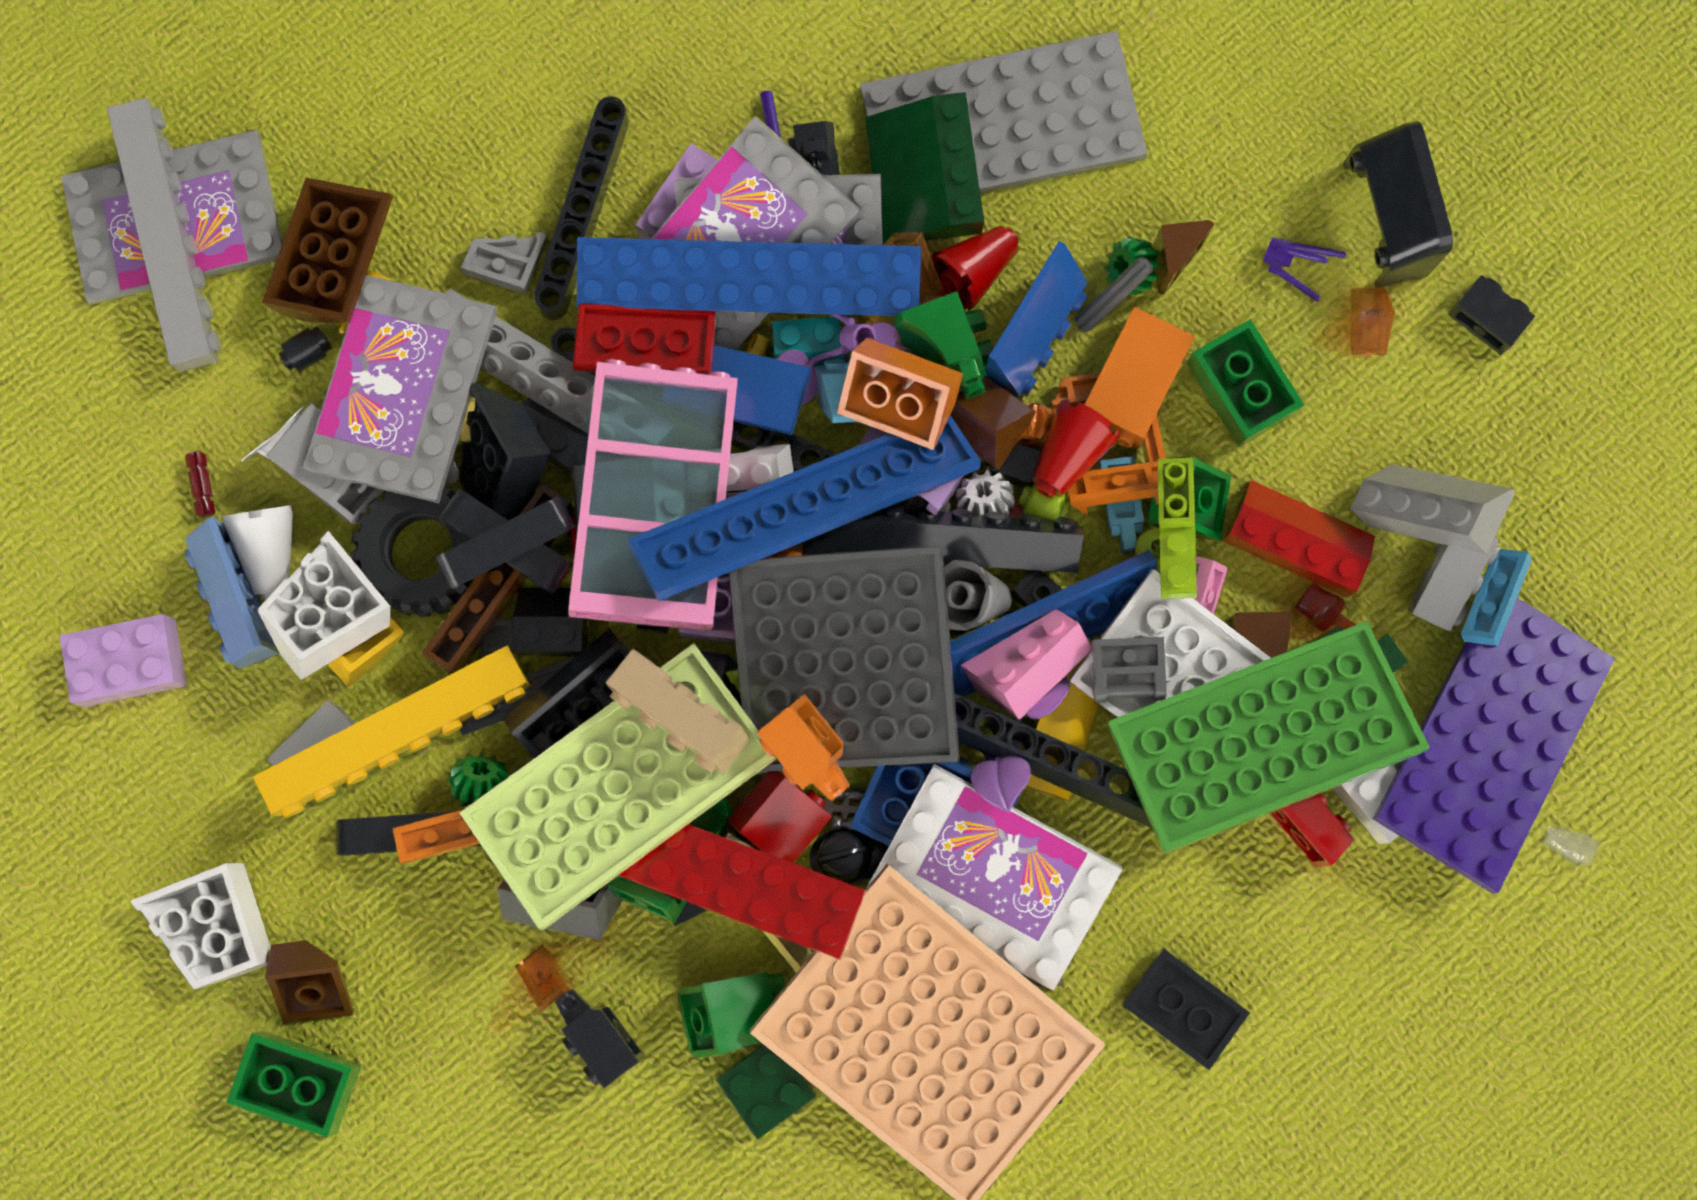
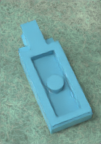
[1099,456,1144,553]

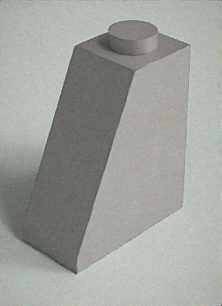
[267,700,355,766]

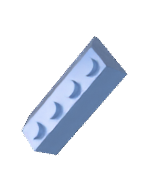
[185,517,280,669]

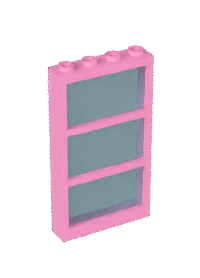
[569,359,738,632]

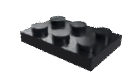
[1121,948,1250,1070]

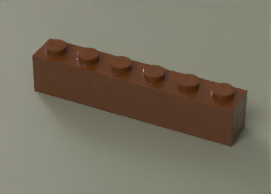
[422,483,574,674]

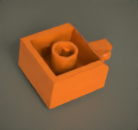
[756,694,850,800]

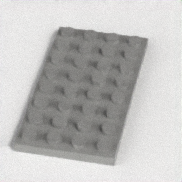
[860,31,1147,193]

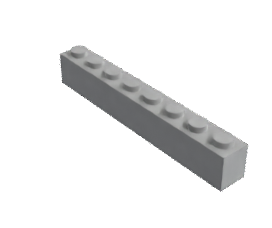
[107,98,221,372]

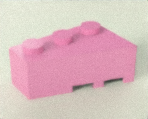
[961,609,1092,720]

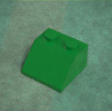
[1148,457,1231,541]

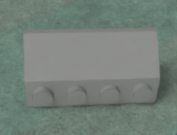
[1350,464,1515,554]

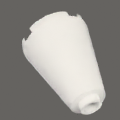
[222,505,293,600]

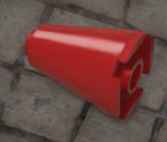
[926,226,1019,311]
[1032,399,1120,499]

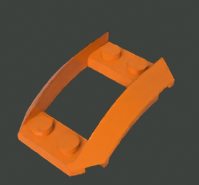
[1052,372,1166,515]

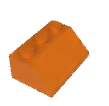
[837,338,964,450]

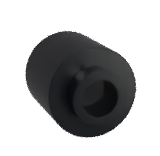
[279,325,333,373]

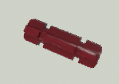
[185,451,216,518]

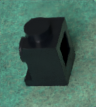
[1012,570,1063,607]

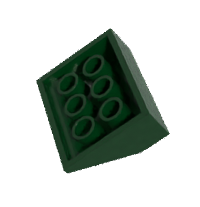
[865,92,984,245]

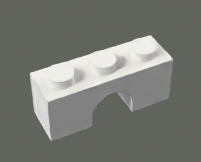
[684,444,794,494]

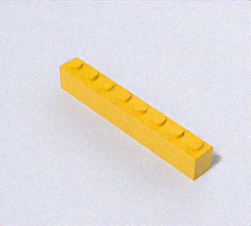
[252,645,531,818]

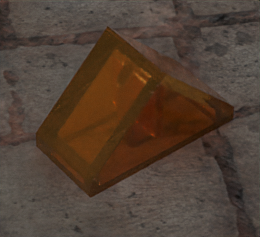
[1351,288,1395,356]
[515,944,576,1011]

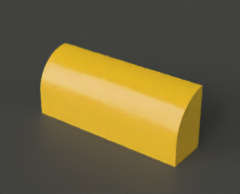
[1025,658,1099,802]

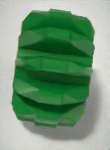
[1104,237,1161,295]
[448,752,508,807]

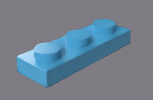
[1461,549,1532,646]

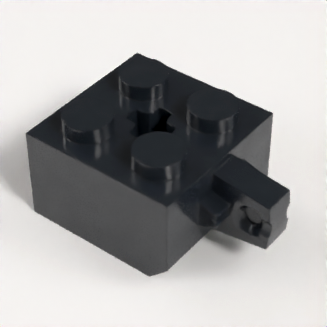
[788,121,840,175]
[555,989,646,1088]

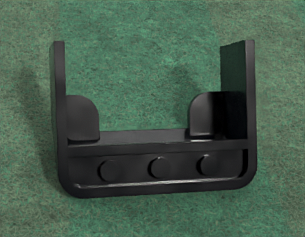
[1343,121,1453,288]

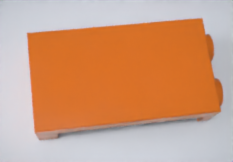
[1085,307,1195,449]

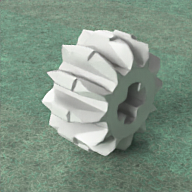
[956,469,1015,516]

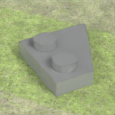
[461,232,548,294]

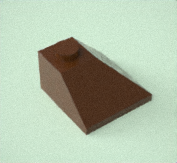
[266,940,354,1024]

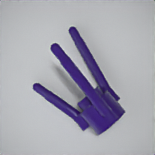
[1263,236,1346,301]

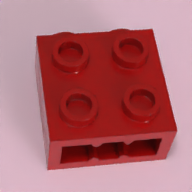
[727,771,832,863]

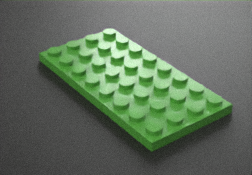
[1107,621,1430,855]

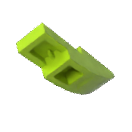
[1158,457,1197,599]

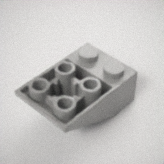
[266,403,383,525]

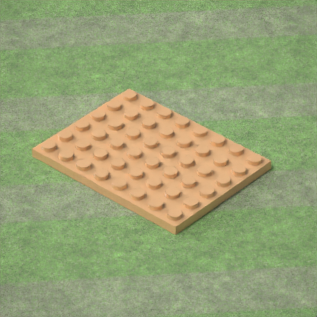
[750,863,1106,1200]

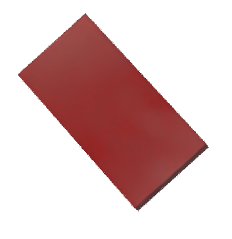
[573,303,717,375]

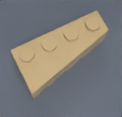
[606,649,750,775]

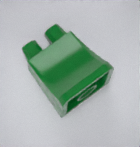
[893,291,987,399]
[678,972,785,1058]

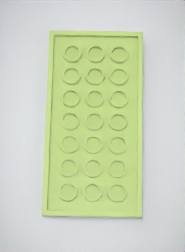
[460,643,777,931]

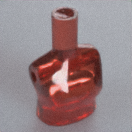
[1293,581,1356,632]

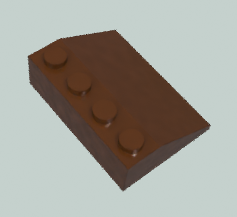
[262,178,393,323]

